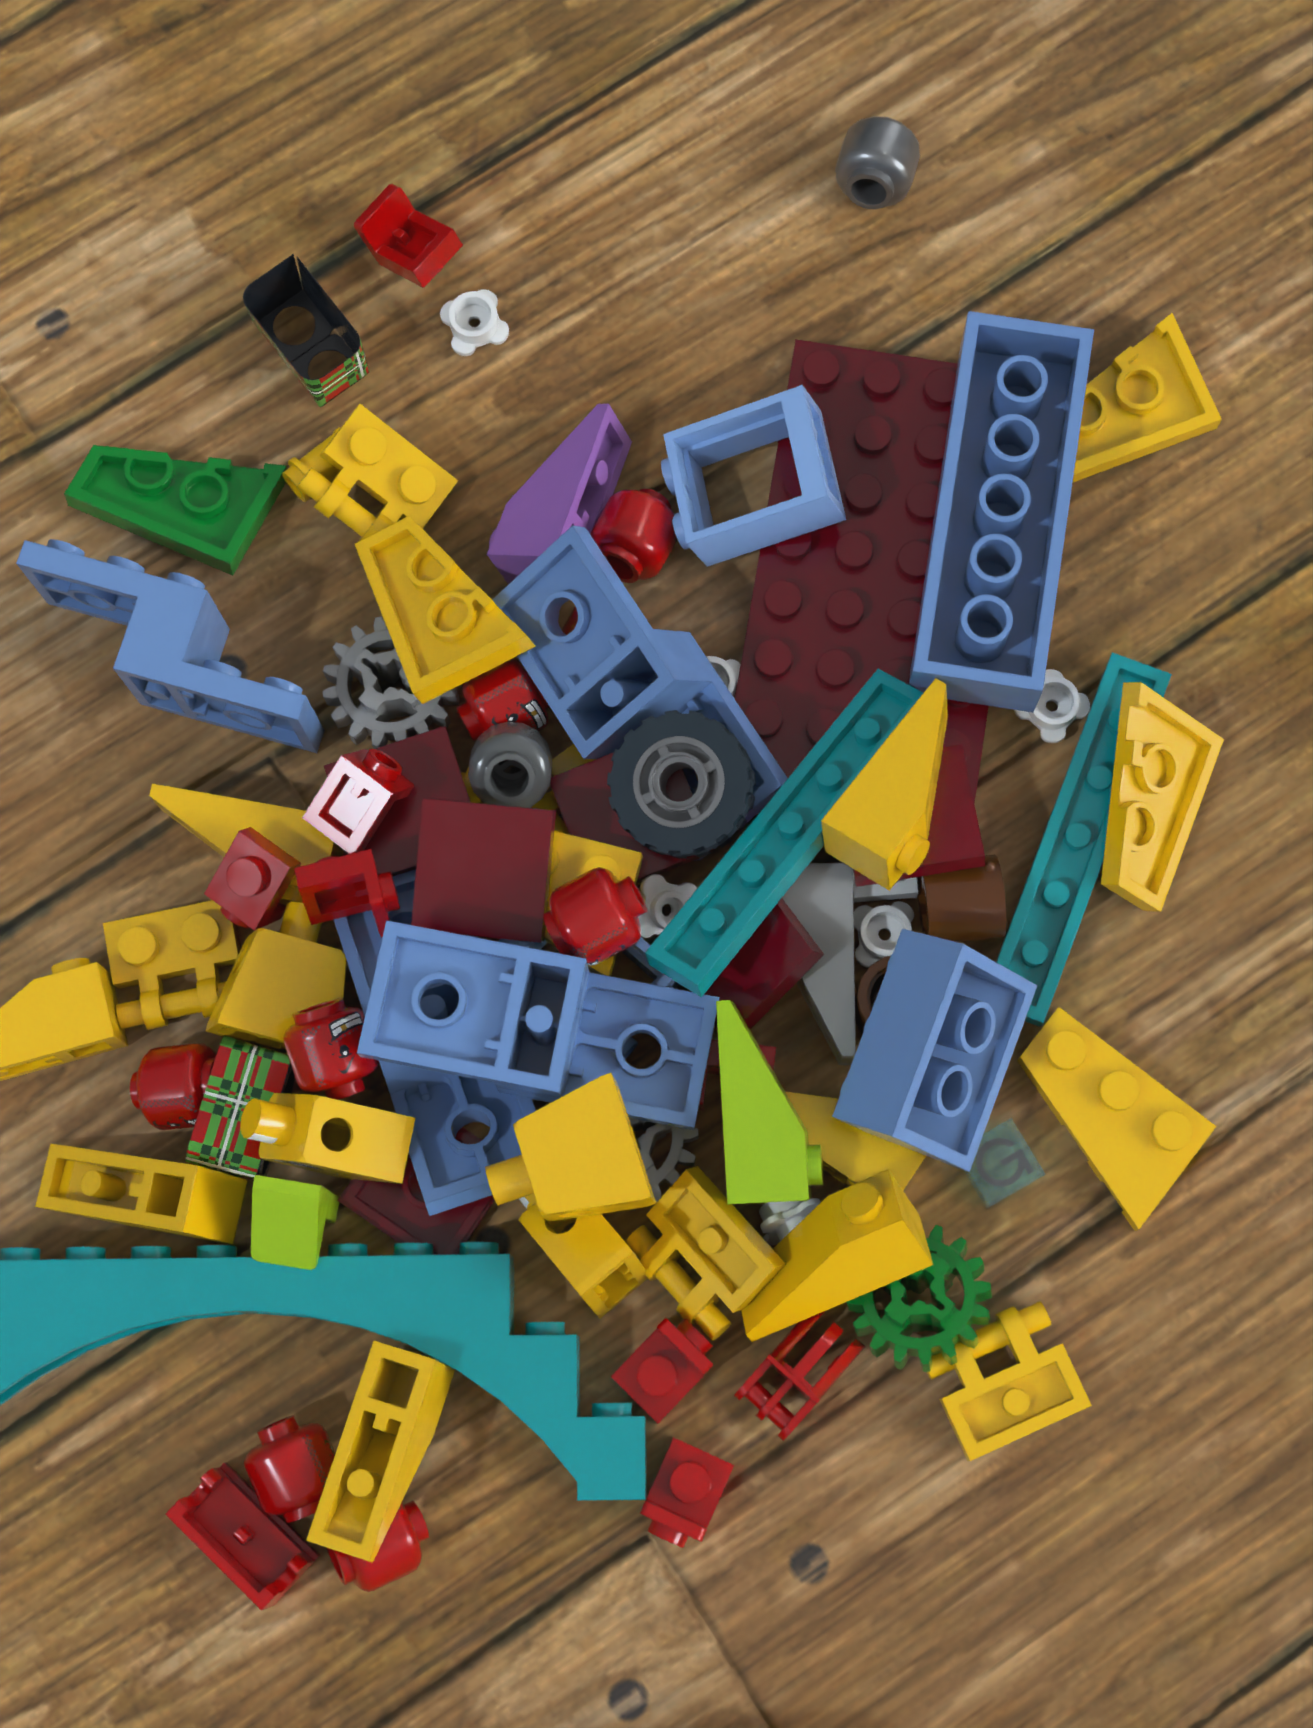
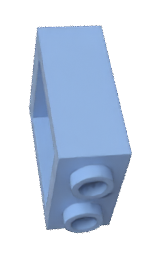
[661,385,846,567]

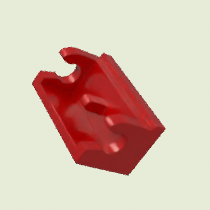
[165,1462,320,1611]

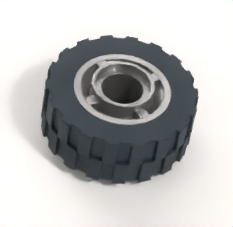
[607,710,756,859]

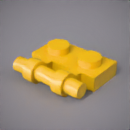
[297,404,458,542]
[103,900,241,1030]
[625,1166,786,1341]
[927,1301,1092,1461]

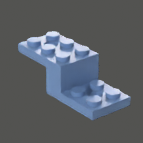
[492,525,788,861]
[16,539,325,753]
[334,869,536,1216]
[357,920,720,1130]

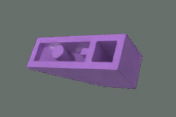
[487,404,632,584]

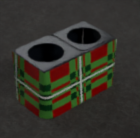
[243,254,370,407]
[185,1035,296,1181]

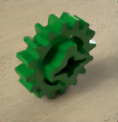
[847,1225,992,1372]

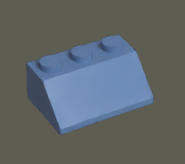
[832,929,1037,1172]

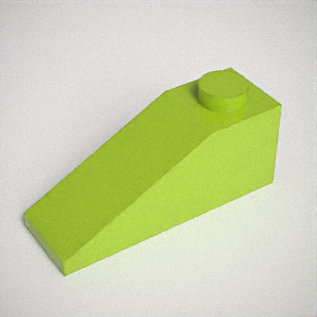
[716,1000,823,1204]

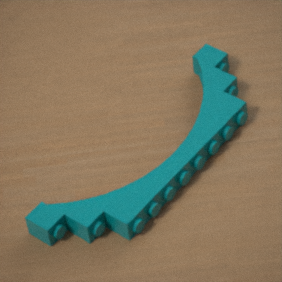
[0,1242,647,1501]

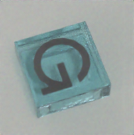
[964,1118,1046,1209]

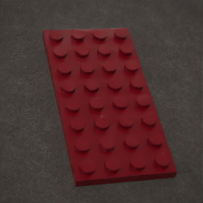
[735,339,989,818]

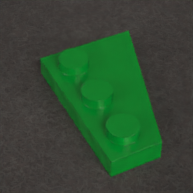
[64,445,287,576]

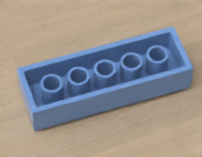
[908,311,1094,713]

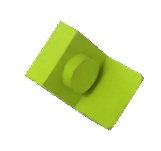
[251,1175,339,1270]

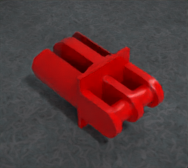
[733,1311,866,1441]

